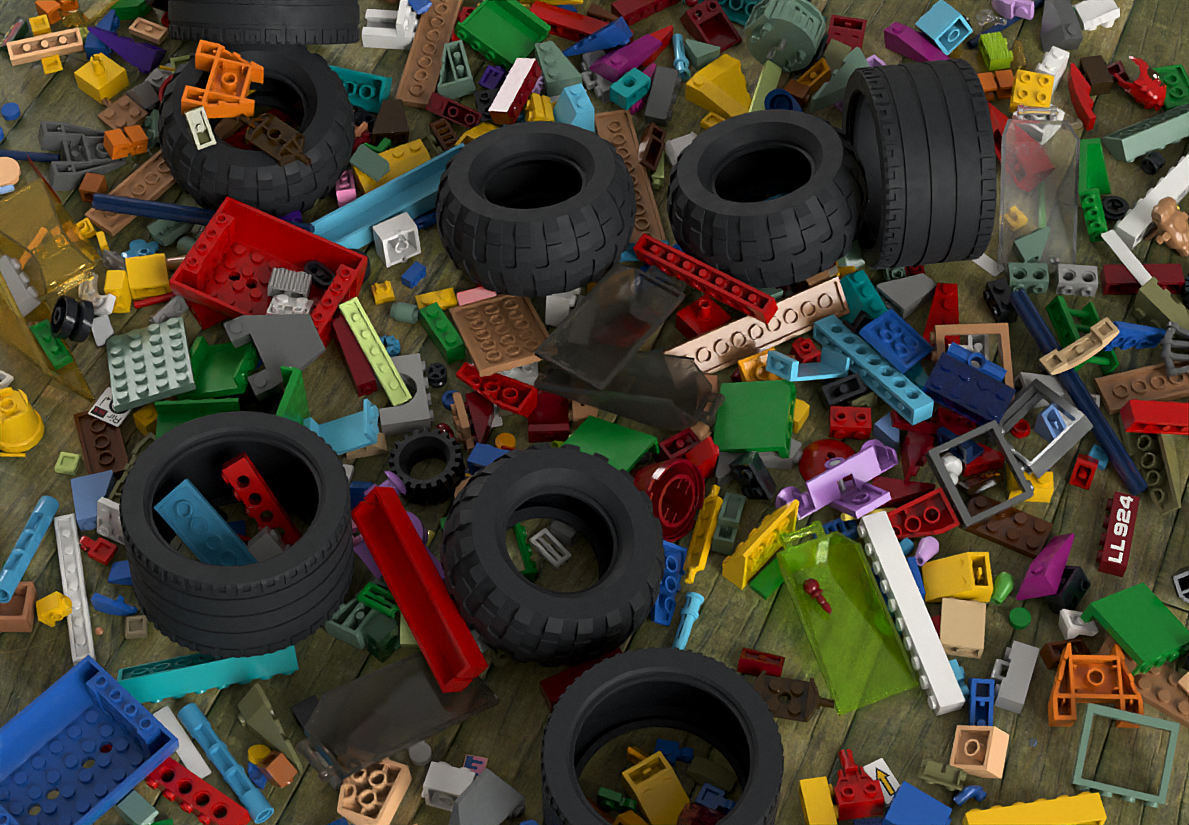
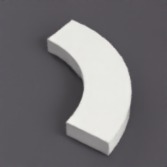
[78,273,116,316]

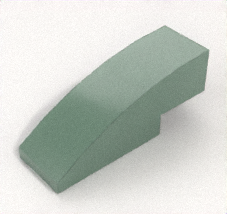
[711,492,746,555]

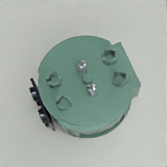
[742,0,829,76]

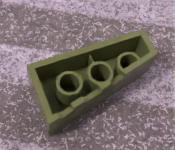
[1131,276,1189,355]

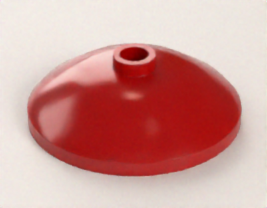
[798,439,856,484]

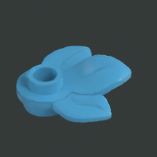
[121,239,159,259]

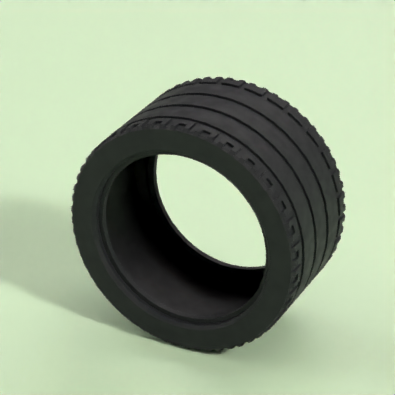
[168,0,360,45]
[842,58,997,270]
[119,411,354,658]
[541,647,784,825]

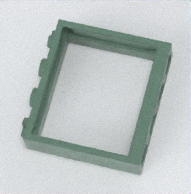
[1070,703,1180,808]

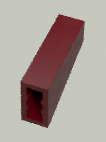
[331,316,377,397]

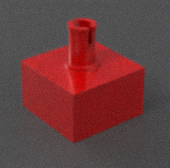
[675,294,732,340]

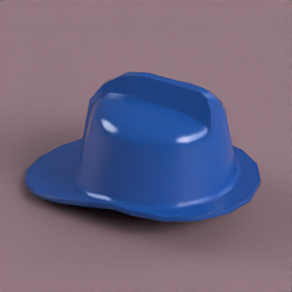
[764,88,803,112]

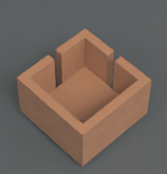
[0,581,38,632]

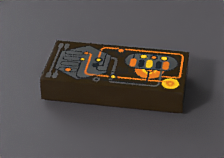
[957,468,1004,496]

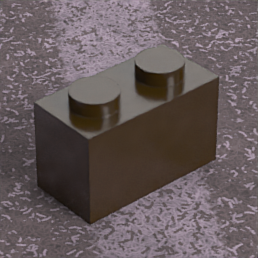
[1078,55,1114,96]

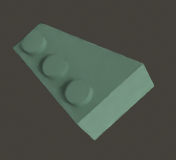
[437,39,476,99]
[535,41,582,97]
[324,579,396,650]

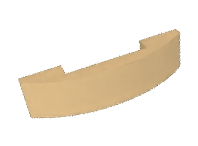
[1039,317,1119,375]

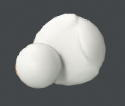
[941,453,963,485]

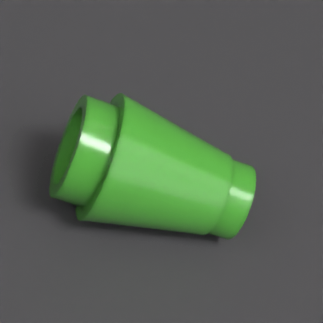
[990,572,1016,605]

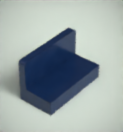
[937,426,984,464]

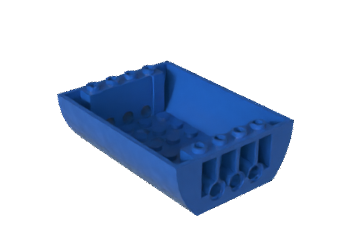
[0,655,179,825]

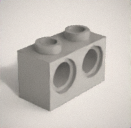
[1055,264,1098,297]

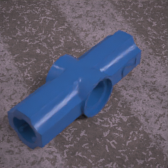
[944,342,1007,387]

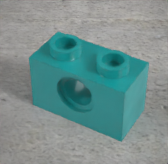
[610,67,651,111]

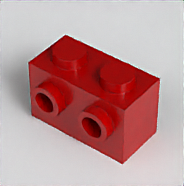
[828,406,872,440]

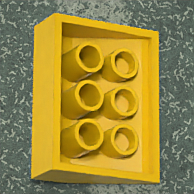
[351,139,431,195]
[722,499,799,590]

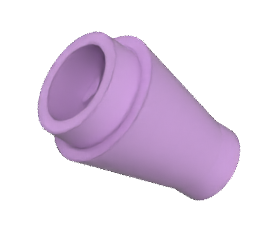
[915,536,939,566]

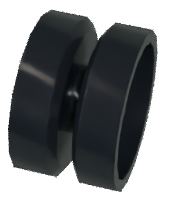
[50,294,94,343]

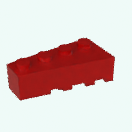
[923,283,960,360]

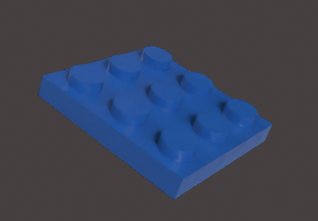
[859,308,934,374]

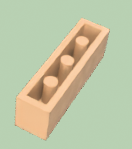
[6,27,84,66]

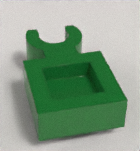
[598,787,637,812]

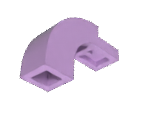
[991,0,1034,20]

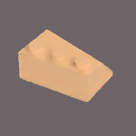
[337,746,413,825]

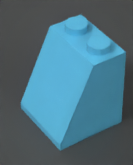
[915,0,973,56]
[553,83,594,132]

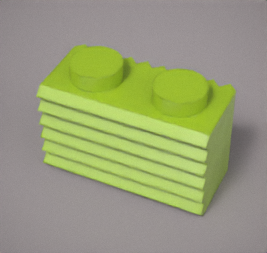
[978,31,1013,71]

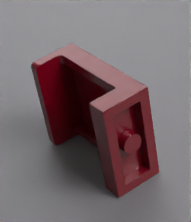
[528,389,569,443]

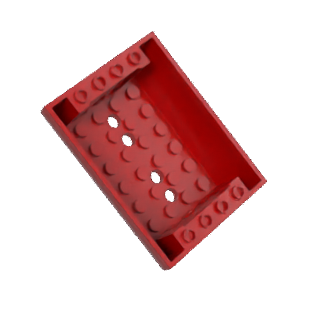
[169,196,368,357]

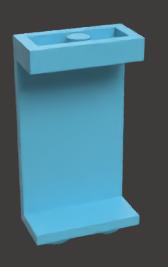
[766,347,850,382]
[303,399,379,455]

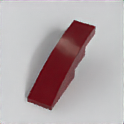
[890,407,976,435]

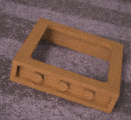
[929,323,1015,408]

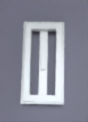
[529,528,572,571]

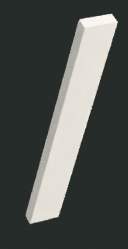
[54,513,96,666]

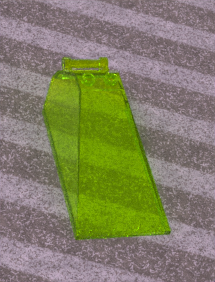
[776,520,919,716]

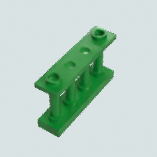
[1045,295,1120,376]

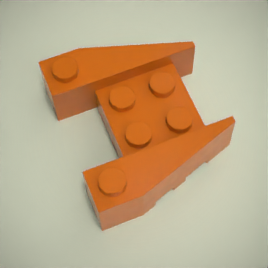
[181,40,264,118]
[1047,643,1144,728]

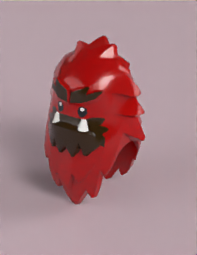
[1114,56,1167,112]

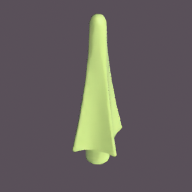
[651,151,666,189]

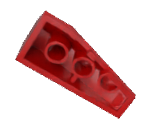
[456,362,538,418]
[887,487,961,540]

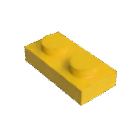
[415,287,458,310]

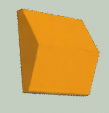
[737,347,785,382]

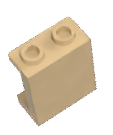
[939,597,986,659]

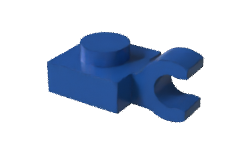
[654,739,694,766]
[695,783,736,815]

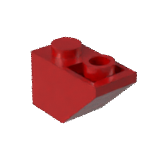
[684,437,719,479]

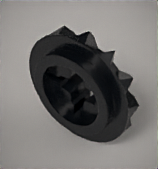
[1101,196,1130,221]

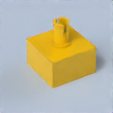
[74,53,130,105]

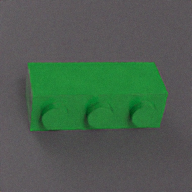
[419,302,466,365]

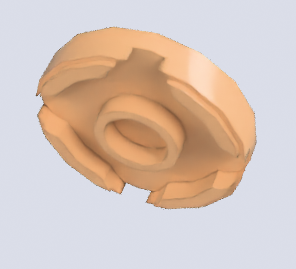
[0,157,21,187]

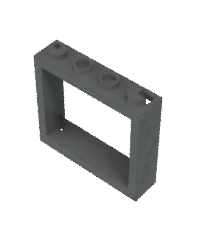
[985,378,1094,479]
[925,420,1034,530]

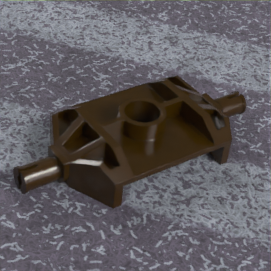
[239,113,312,167]
[753,670,835,722]

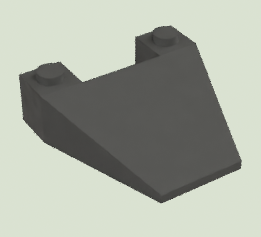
[38,121,126,191]
[224,314,326,402]
[448,768,526,825]

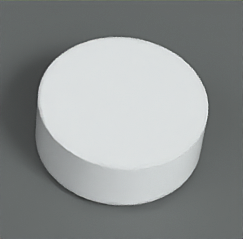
[409,742,432,766]

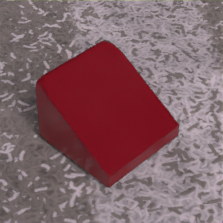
[1108,60,1129,82]

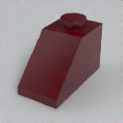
[652,427,701,463]

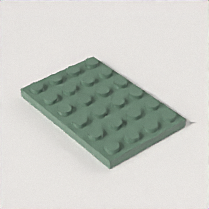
[106,316,196,413]

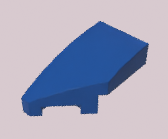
[91,592,138,616]

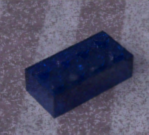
[922,352,1016,426]

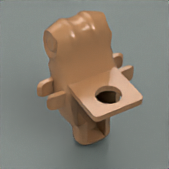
[1145,196,1189,257]

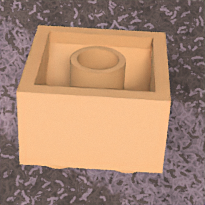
[949,725,1009,779]

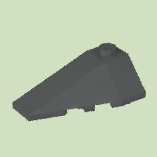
[1039,0,1083,53]

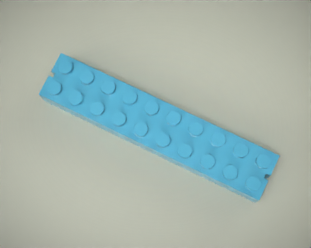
[310,142,465,249]

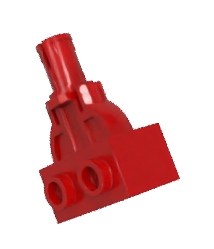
[833,749,884,821]

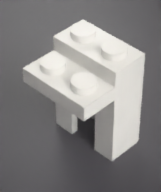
[362,0,420,50]

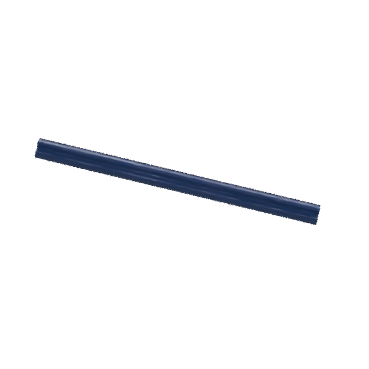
[92,193,315,233]
[1009,288,1148,496]

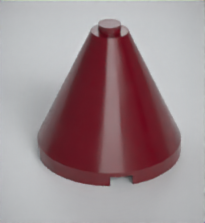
[628,458,705,542]

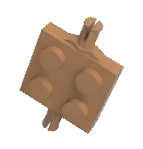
[97,94,149,137]
[450,392,475,453]

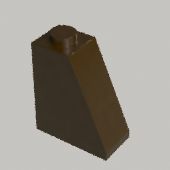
[371,99,409,146]

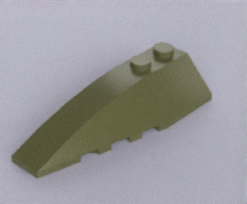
[1118,399,1181,516]

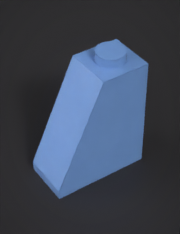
[70,470,116,531]

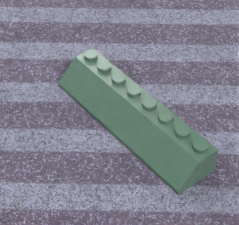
[1101,103,1189,163]

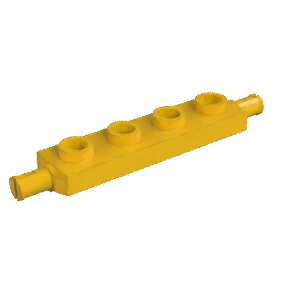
[683,485,723,584]

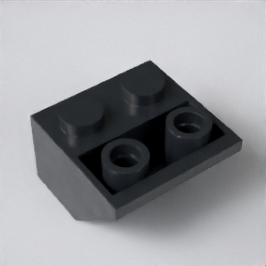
[729,451,777,500]

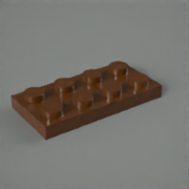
[73,410,129,477]
[958,493,1053,559]

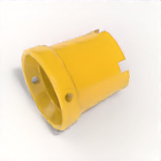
[0,387,45,453]

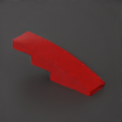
[1067,63,1096,131]

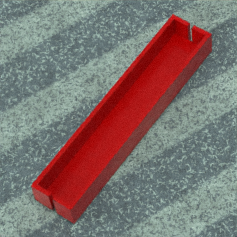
[351,486,488,693]

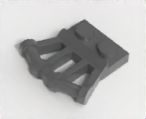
[1161,321,1189,377]

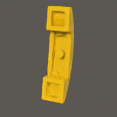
[29,14,63,75]

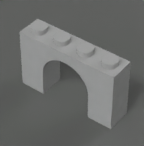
[374,353,434,436]

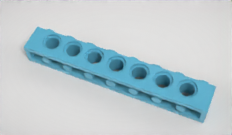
[813,314,934,426]

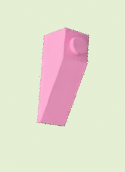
[335,169,357,208]

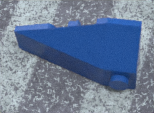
[562,16,633,57]
[650,540,687,627]

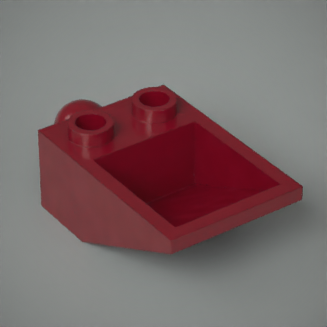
[680,0,742,53]

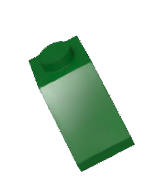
[110,0,153,21]

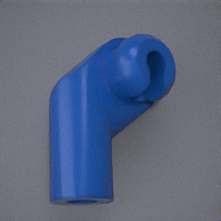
[952,785,987,807]

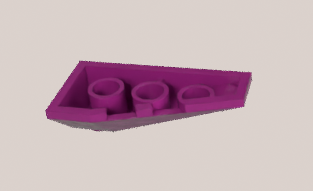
[884,22,950,62]
[589,34,662,83]
[1016,533,1075,600]

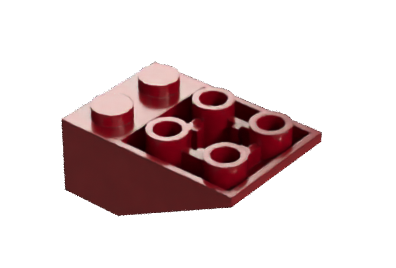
[823,15,867,58]

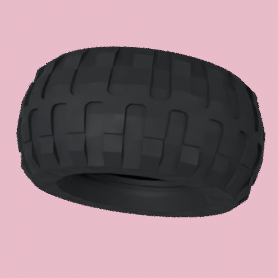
[158,43,355,218]
[667,109,868,288]
[435,121,636,297]
[440,443,665,667]

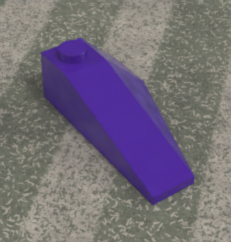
[87,26,167,74]

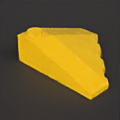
[685,53,752,119]

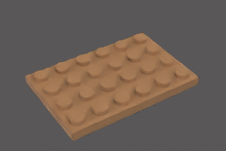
[449,294,558,377]

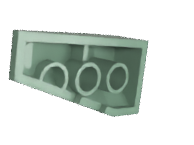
[809,47,870,113]

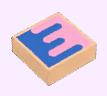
[463,754,488,778]

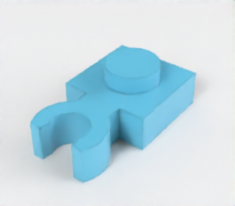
[949,659,970,700]

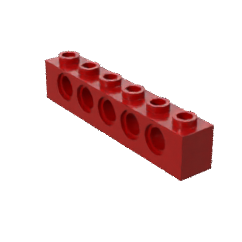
[221,451,302,545]

